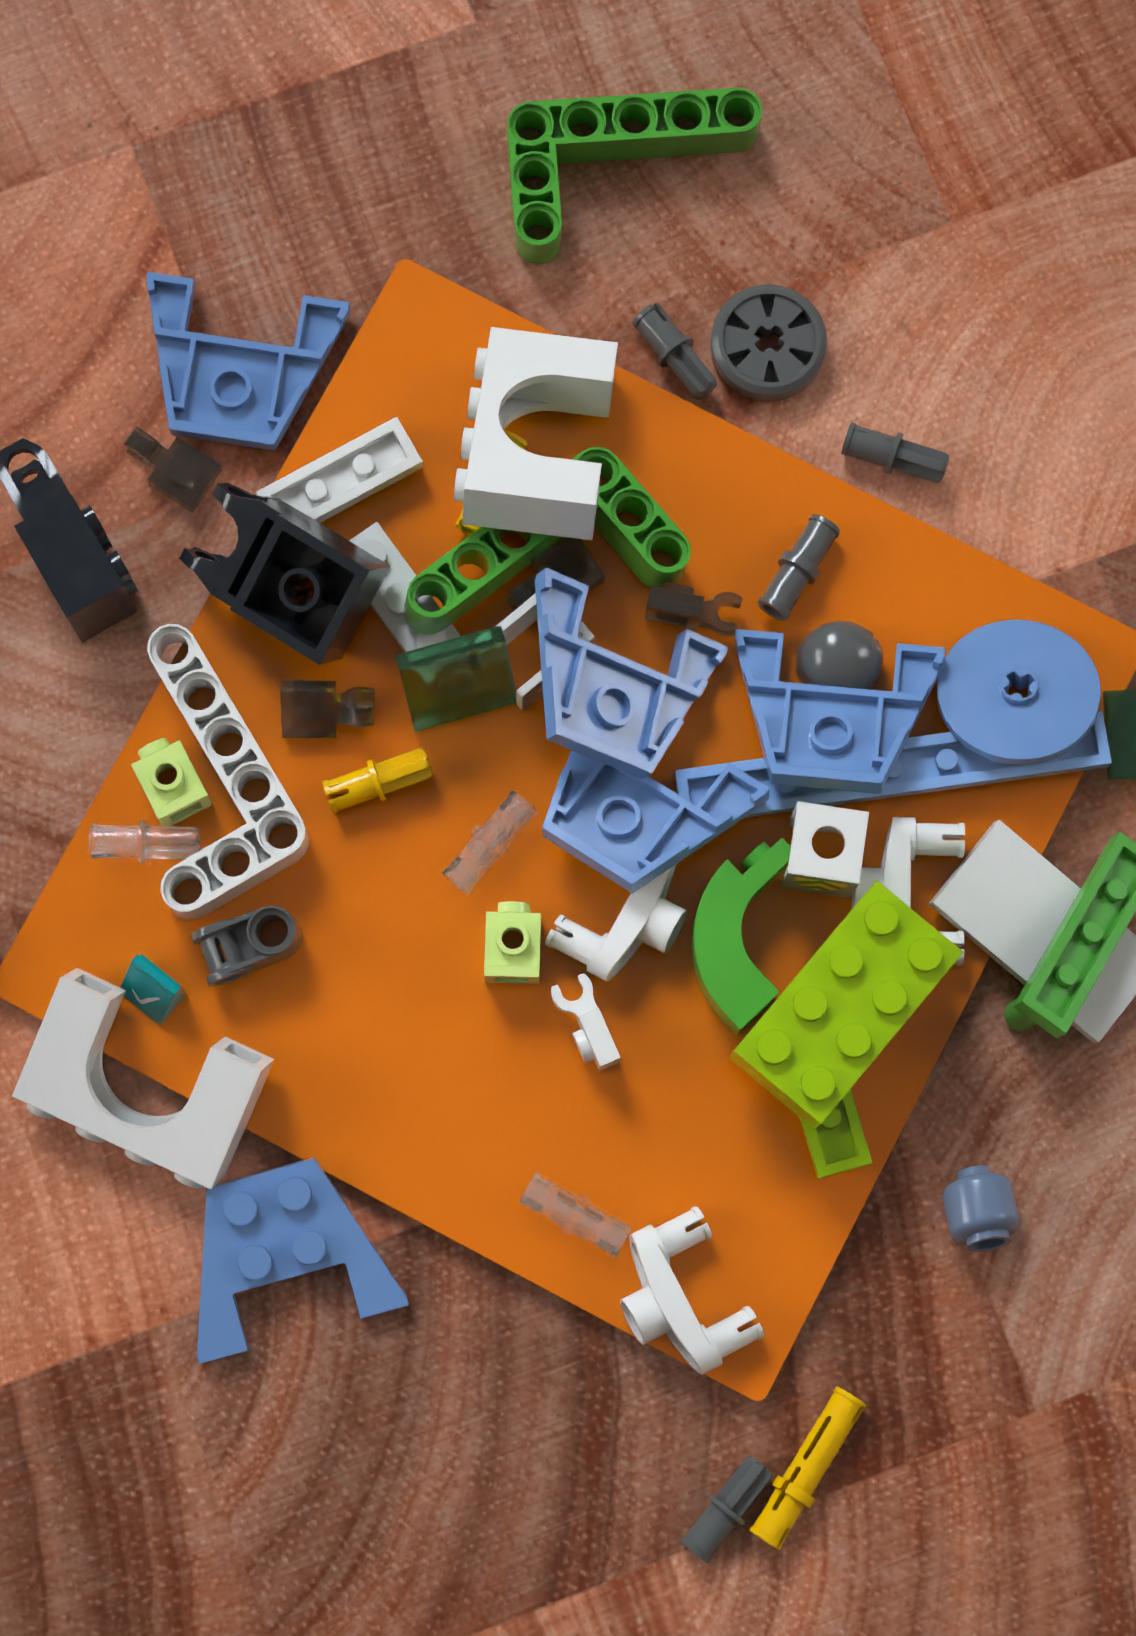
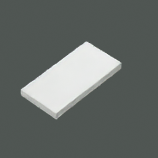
[929,820,1136,1043]

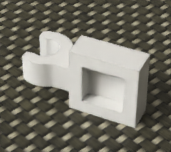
[551,973,621,1072]

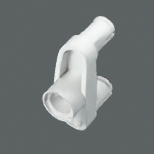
[852,817,965,966]
[545,865,687,981]
[620,1206,764,1375]

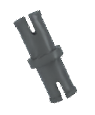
[757,514,840,621]

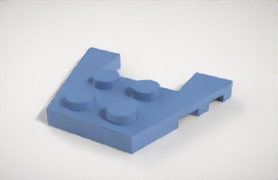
[146,272,351,451]
[535,567,728,779]
[735,629,946,794]
[542,750,770,894]
[197,1157,409,1364]

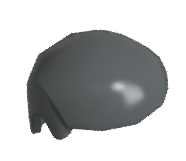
[796,621,883,690]

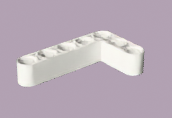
[147,624,309,920]

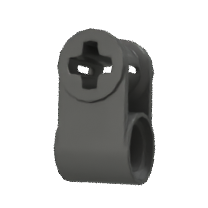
[191,905,302,987]

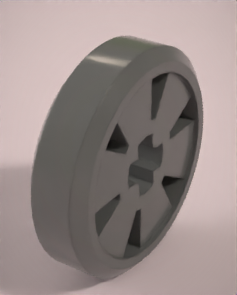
[710,284,827,401]

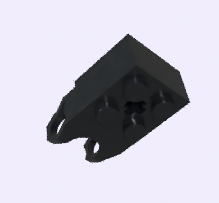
[0,438,139,643]
[179,483,391,665]

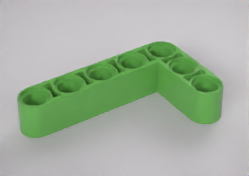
[507,88,763,264]
[404,447,691,635]

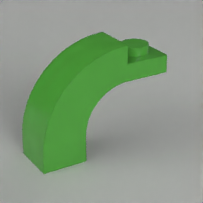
[691,838,791,1035]

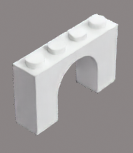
[454,327,618,540]
[12,968,275,1189]

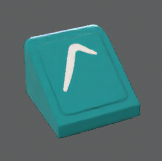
[120,954,186,1023]

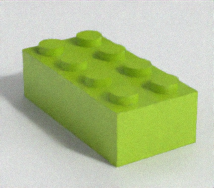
[729,880,963,1129]

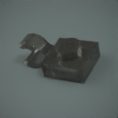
[124,427,222,513]
[507,537,605,611]
[645,582,743,637]
[280,680,375,738]

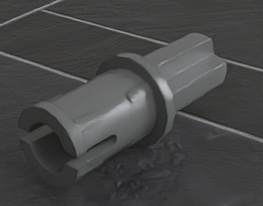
[632,303,717,400]
[841,422,949,483]
[680,1456,773,1564]

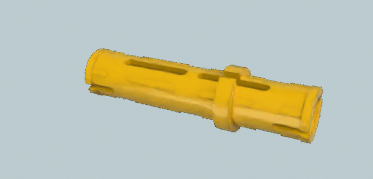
[749,1386,867,1550]

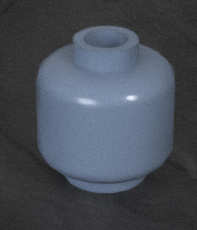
[942,1165,1020,1252]

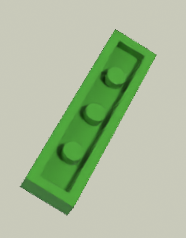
[1004,832,1136,1038]

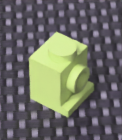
[131,738,213,829]
[484,901,541,984]

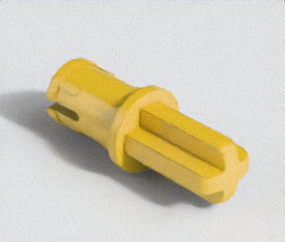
[322,748,433,814]

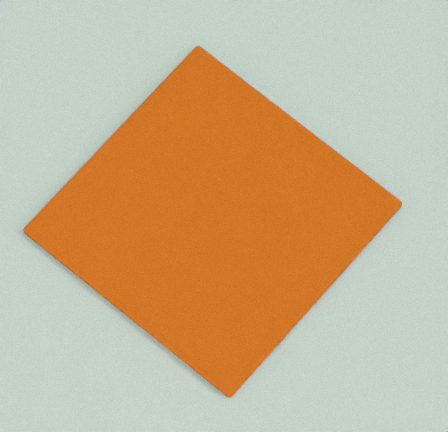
[0,259,1136,1401]

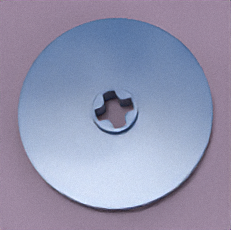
[937,620,1101,765]

